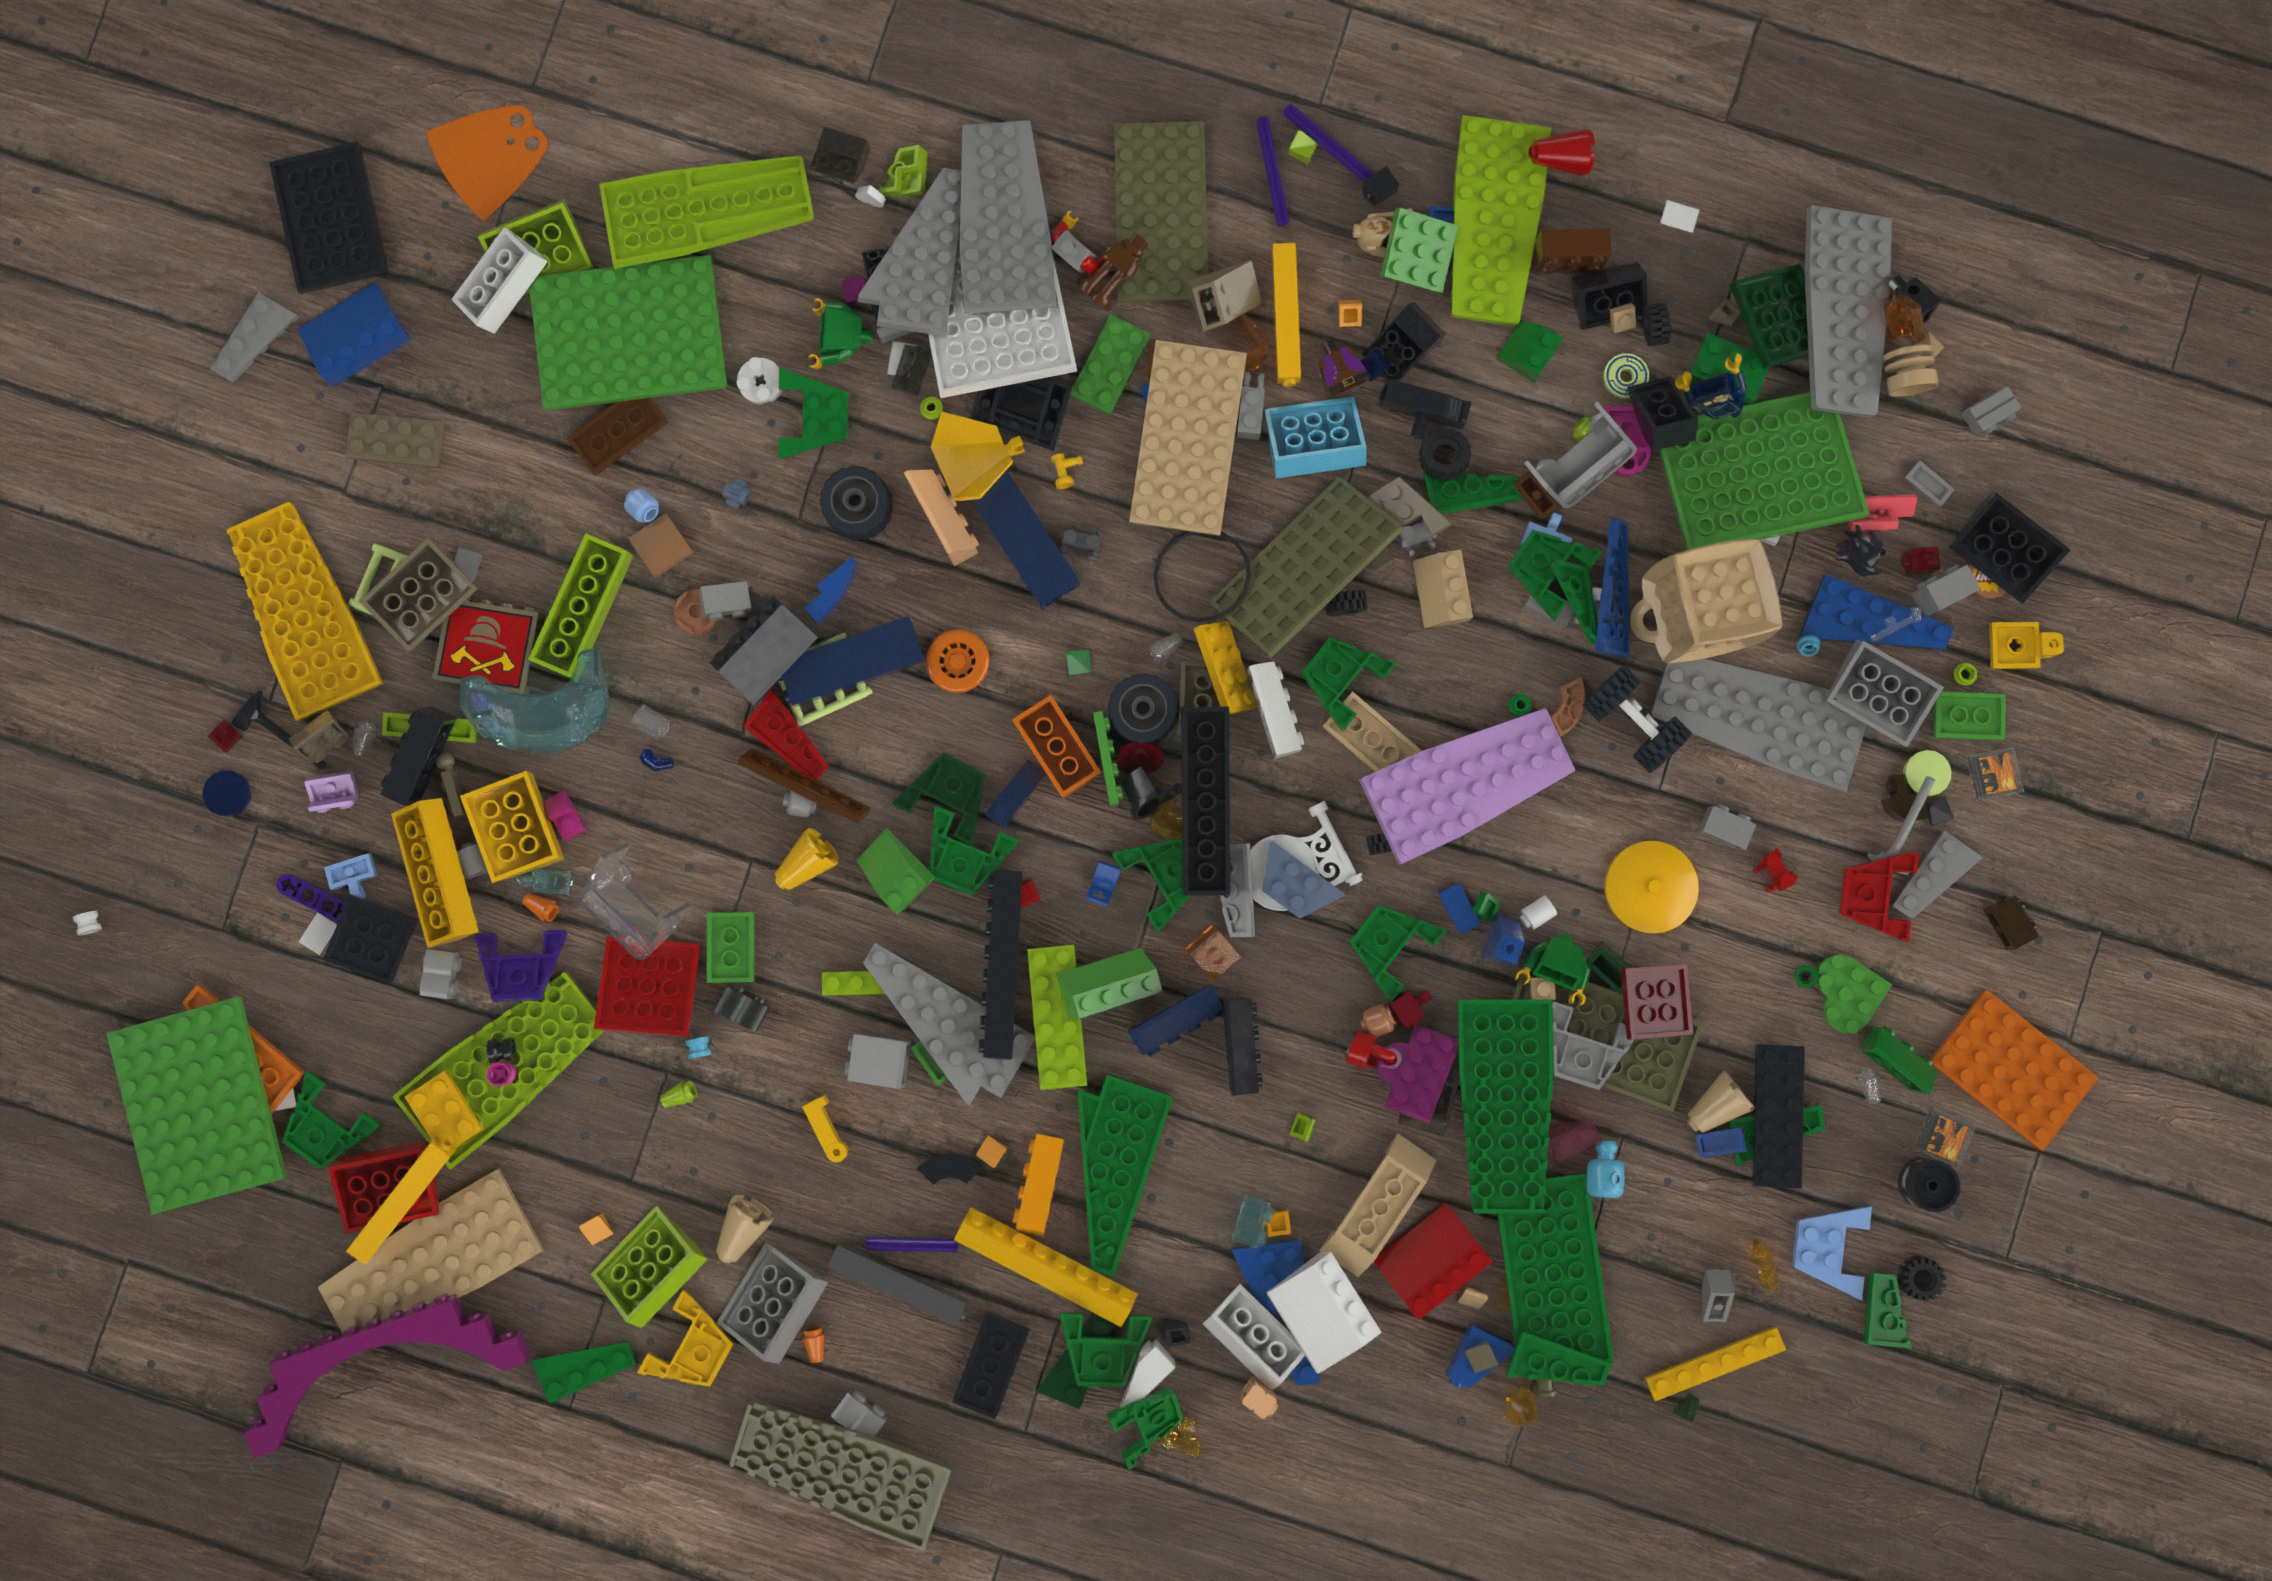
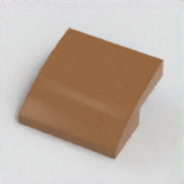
[628,513,693,578]

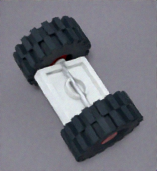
[1582,665,1692,773]

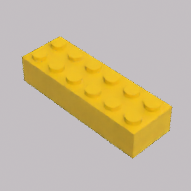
[391,798,479,948]

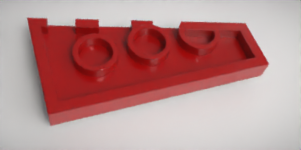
[743,690,830,781]

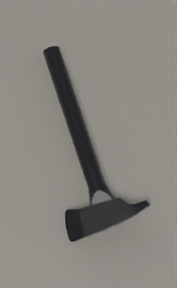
[232,691,327,770]

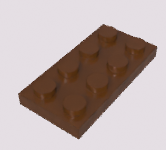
[566,397,669,476]

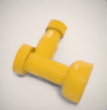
[1051,454,1083,489]

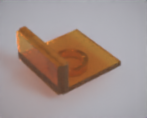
[1185,925,1241,982]

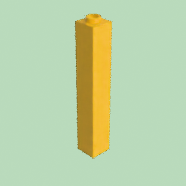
[1272,243,1301,387]
[346,1136,456,1265]

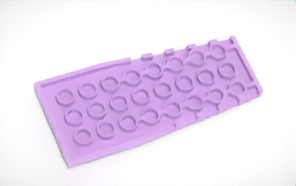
[1359,709,1575,865]

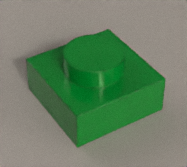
[1472,891,1501,923]

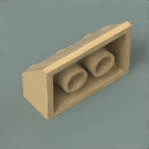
[1412,550,1473,629]

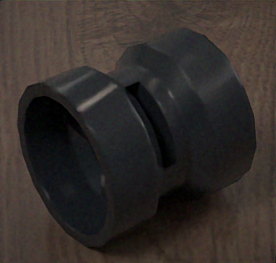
[487,1038,517,1063]

